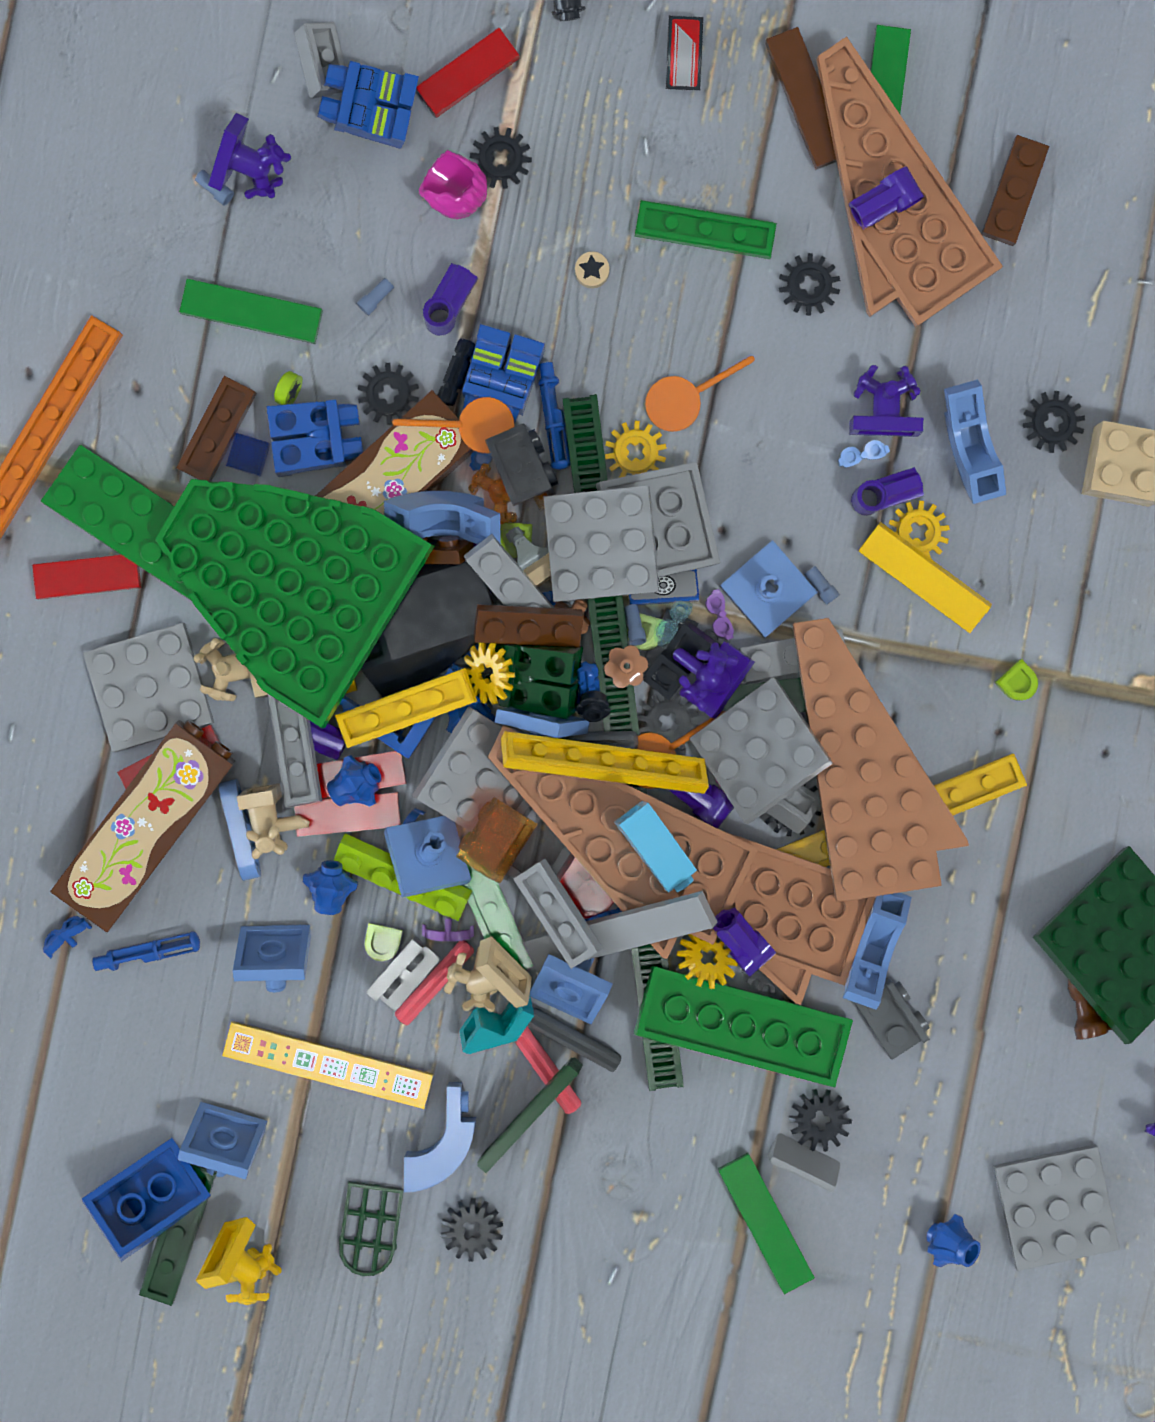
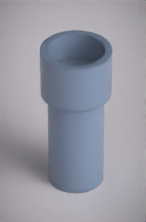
[195,170,234,206]
[356,278,394,316]
[804,566,840,605]
[624,604,647,646]

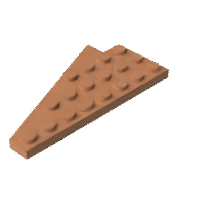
[816,36,1003,328]
[792,618,969,902]
[488,725,759,959]
[724,831,876,1005]

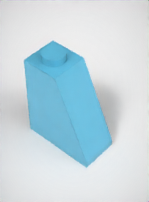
[614,801,697,893]

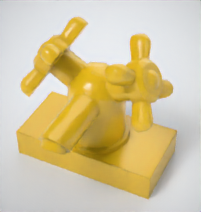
[195,1217,282,1305]

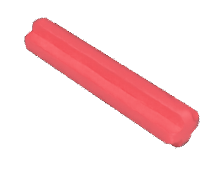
[395,940,474,1026]
[515,1026,581,1114]

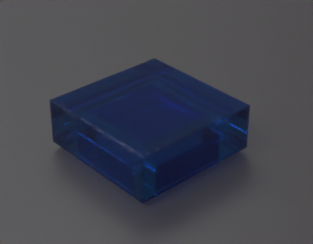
[226,433,271,477]

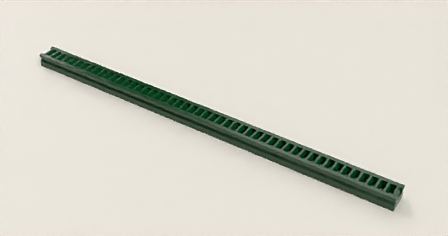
[562,394,684,1091]

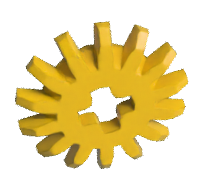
[605,421,667,478]
[888,500,950,558]
[463,643,515,705]
[676,934,738,989]

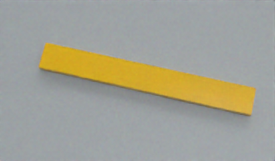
[776,753,1027,867]

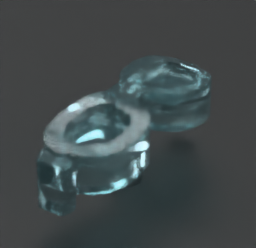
[656,601,693,647]

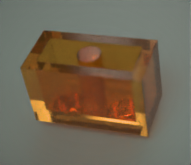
[456,797,538,883]

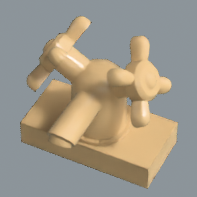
[193,638,268,701]
[237,783,310,859]
[444,937,532,1012]

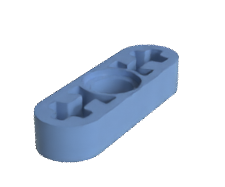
[219,779,261,881]

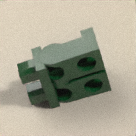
[486,643,583,720]

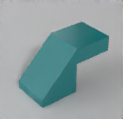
[459,994,535,1054]

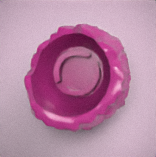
[418,150,487,219]

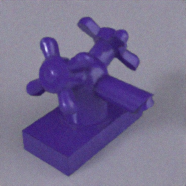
[208,113,291,199]
[849,365,924,437]
[673,641,755,719]

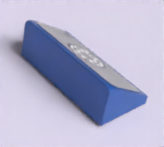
[629,569,699,605]

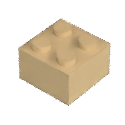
[1081,421,1155,507]

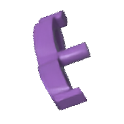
[705,589,734,640]
[422,918,474,942]

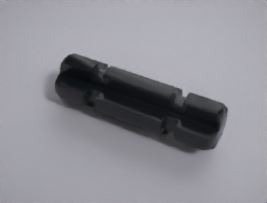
[437,338,475,406]

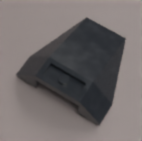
[361,560,494,698]

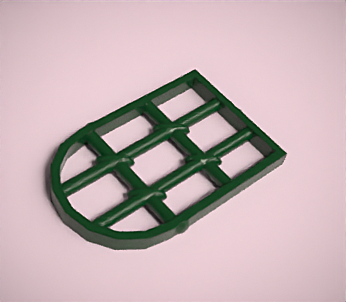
[339,1181,404,1276]

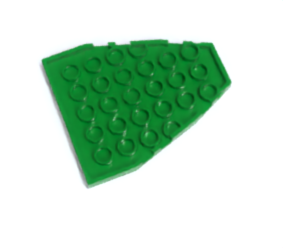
[155,479,435,728]

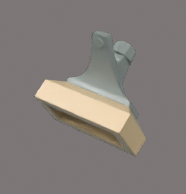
[506,527,551,588]

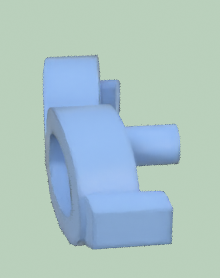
[838,440,890,468]

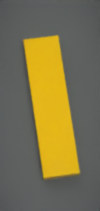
[858,522,992,633]
[335,668,477,748]

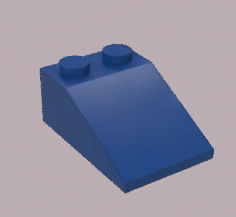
[82,1138,211,1262]

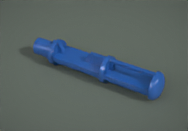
[538,362,571,470]
[92,931,200,971]

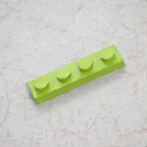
[334,833,472,921]

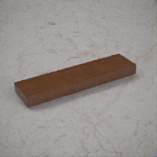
[765,27,837,170]

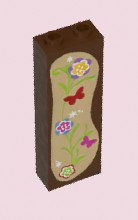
[315,390,474,515]
[50,720,235,933]

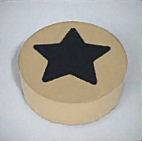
[575,252,609,288]

